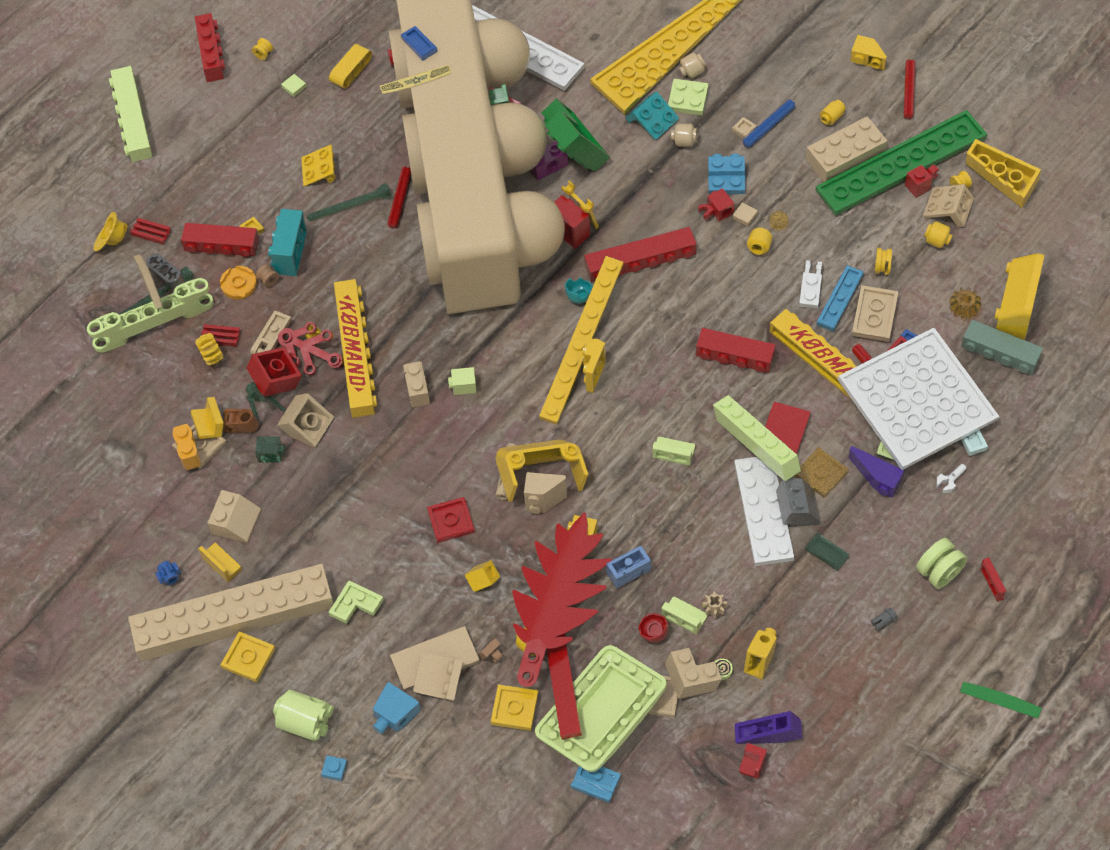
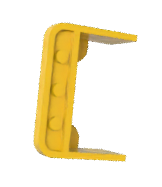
[994,253,1045,340]
[495,439,588,502]

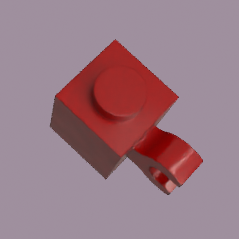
[905,165,939,198]
[698,188,735,222]

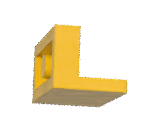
[191,397,223,439]
[198,542,242,583]

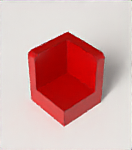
[739,743,767,779]

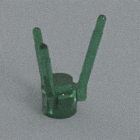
[245,382,286,425]

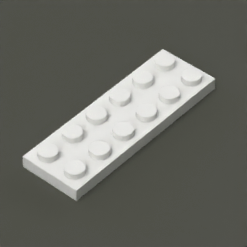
[734,457,794,566]

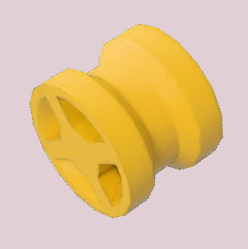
[251,38,274,60]
[949,171,972,188]

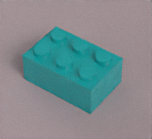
[268,209,307,277]

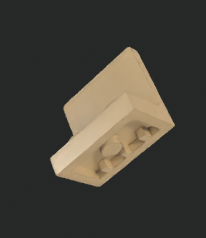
[923,184,974,227]
[413,652,463,701]

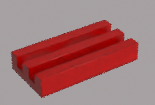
[130,218,171,245]
[201,324,241,347]
[980,557,1006,602]

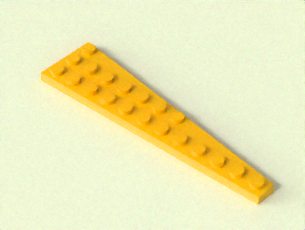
[590,0,742,115]

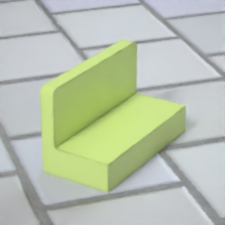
[652,437,695,466]
[662,597,708,635]

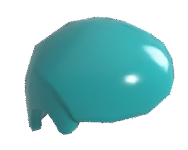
[565,277,593,304]

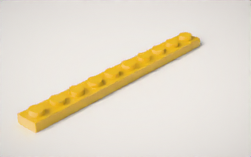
[539,256,623,425]

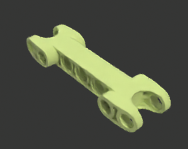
[87,278,214,353]

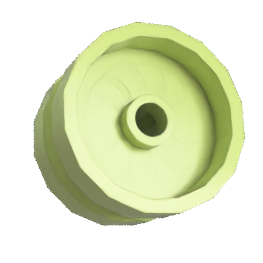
[916,538,968,589]

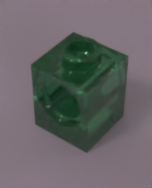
[255,436,285,463]

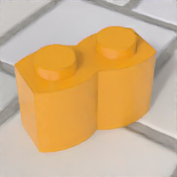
[173,424,201,470]

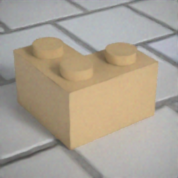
[665,648,722,699]

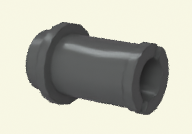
[870,607,897,631]

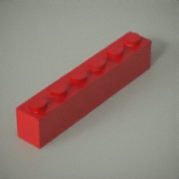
[584,227,697,283]

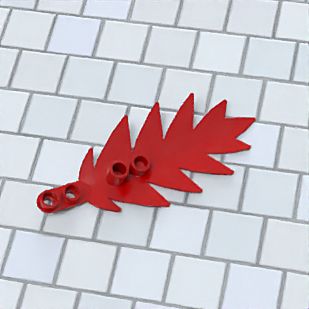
[512,512,612,687]

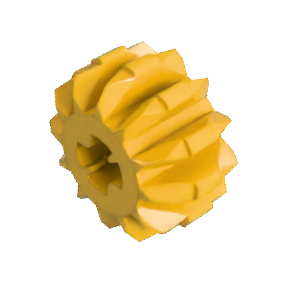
[195,333,223,366]

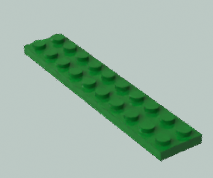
[816,110,987,216]

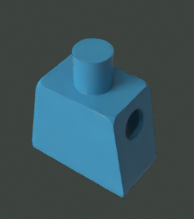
[372,682,421,734]

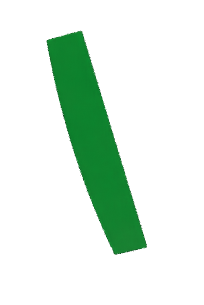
[960,682,1042,718]

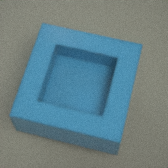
[321,755,347,781]

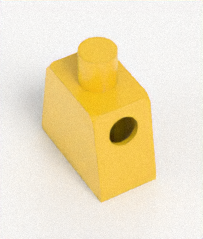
[744,628,777,679]

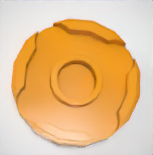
[220,266,257,300]

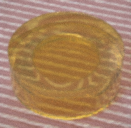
[770,211,788,229]

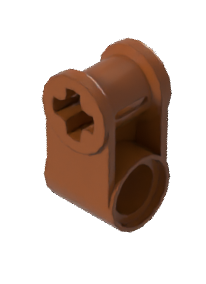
[222,409,259,434]

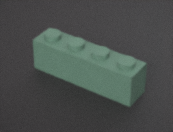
[961,320,1043,375]

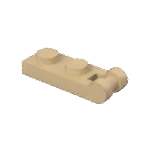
[250,310,292,355]

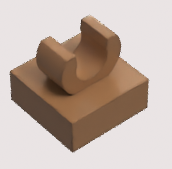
[478,638,503,663]

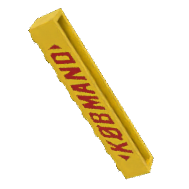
[334,279,377,418]
[770,309,857,401]

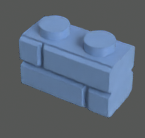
[606,546,651,588]

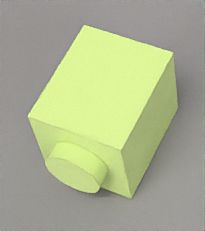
[448,367,477,395]

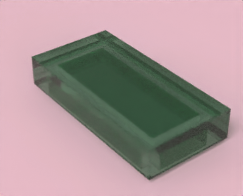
[805,533,850,571]

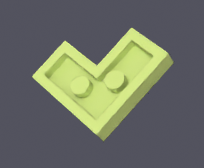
[329,581,384,624]

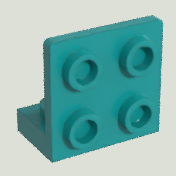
[625,91,679,140]

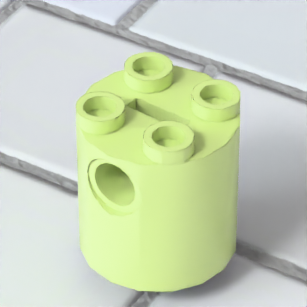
[273,689,334,741]

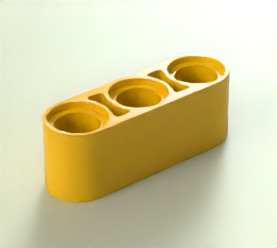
[329,44,372,89]

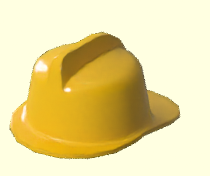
[93,212,128,251]

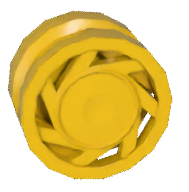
[875,248,892,275]

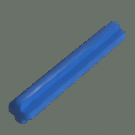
[743,99,795,148]

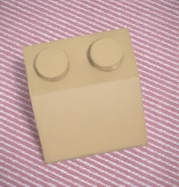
[277,393,334,447]
[524,472,567,514]
[208,490,261,543]

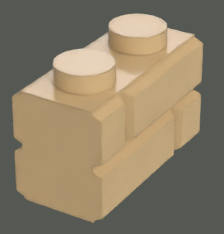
[403,361,430,408]

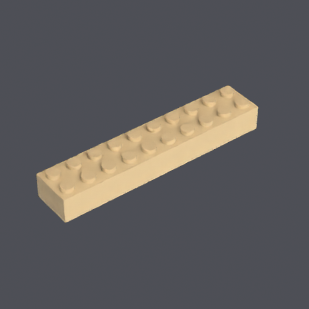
[128,564,333,662]

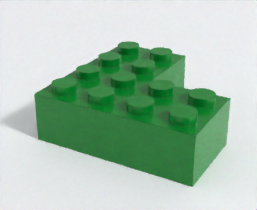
[541,98,610,172]

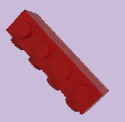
[194,13,225,82]

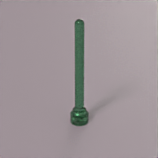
[307,183,391,221]
[119,266,194,315]

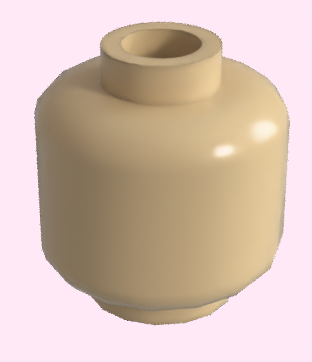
[679,53,706,79]
[671,124,698,147]

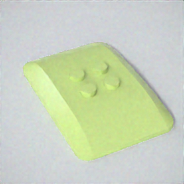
[535,645,667,772]

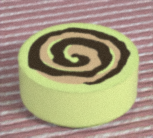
[715,659,733,680]

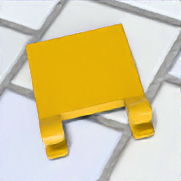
[561,180,599,229]

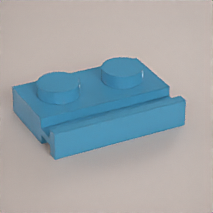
[571,766,621,803]

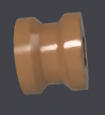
[256,264,279,287]

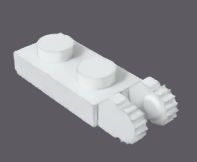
[799,260,822,309]

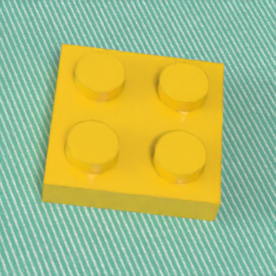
[220,631,275,683]
[491,685,539,731]

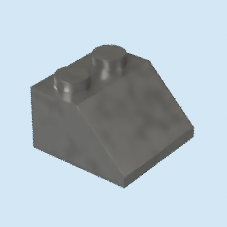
[776,478,821,525]

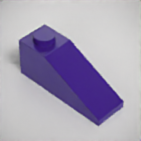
[849,446,904,497]
[735,711,802,744]

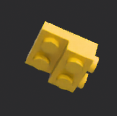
[582,339,606,393]

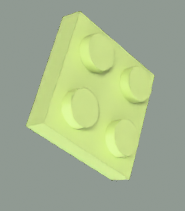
[668,79,709,116]

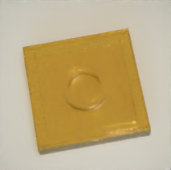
[794,447,849,498]

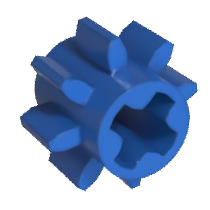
[155,561,181,585]

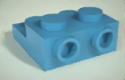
[708,153,745,195]

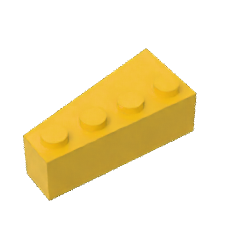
[966,139,1041,208]

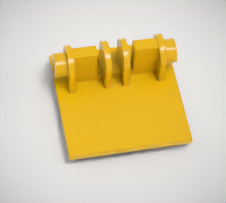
[301,145,336,187]

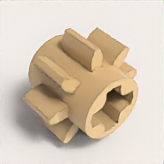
[702,592,727,618]

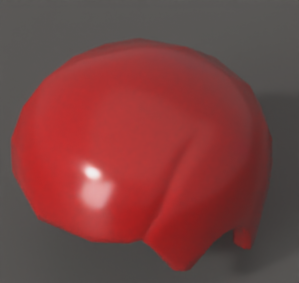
[638,613,669,643]

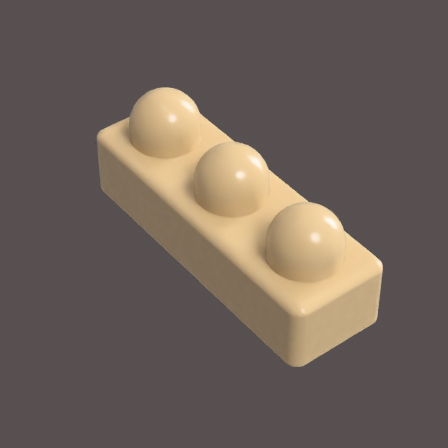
[388,0,565,315]

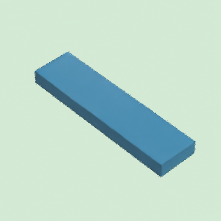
[816,265,864,332]

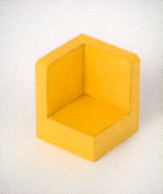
[464,560,500,592]

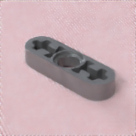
[146,254,184,288]

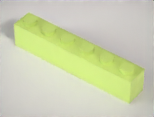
[109,66,153,162]
[713,395,801,481]

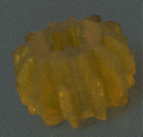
[949,287,982,320]

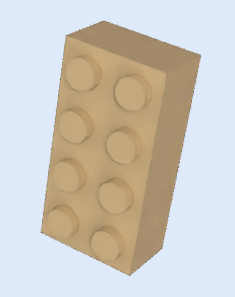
[806,116,888,182]

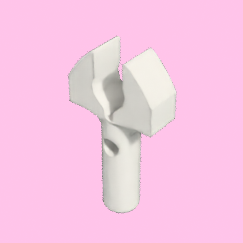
[936,464,967,494]

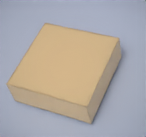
[732,117,757,139]
[732,203,758,227]

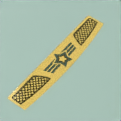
[380,65,452,94]

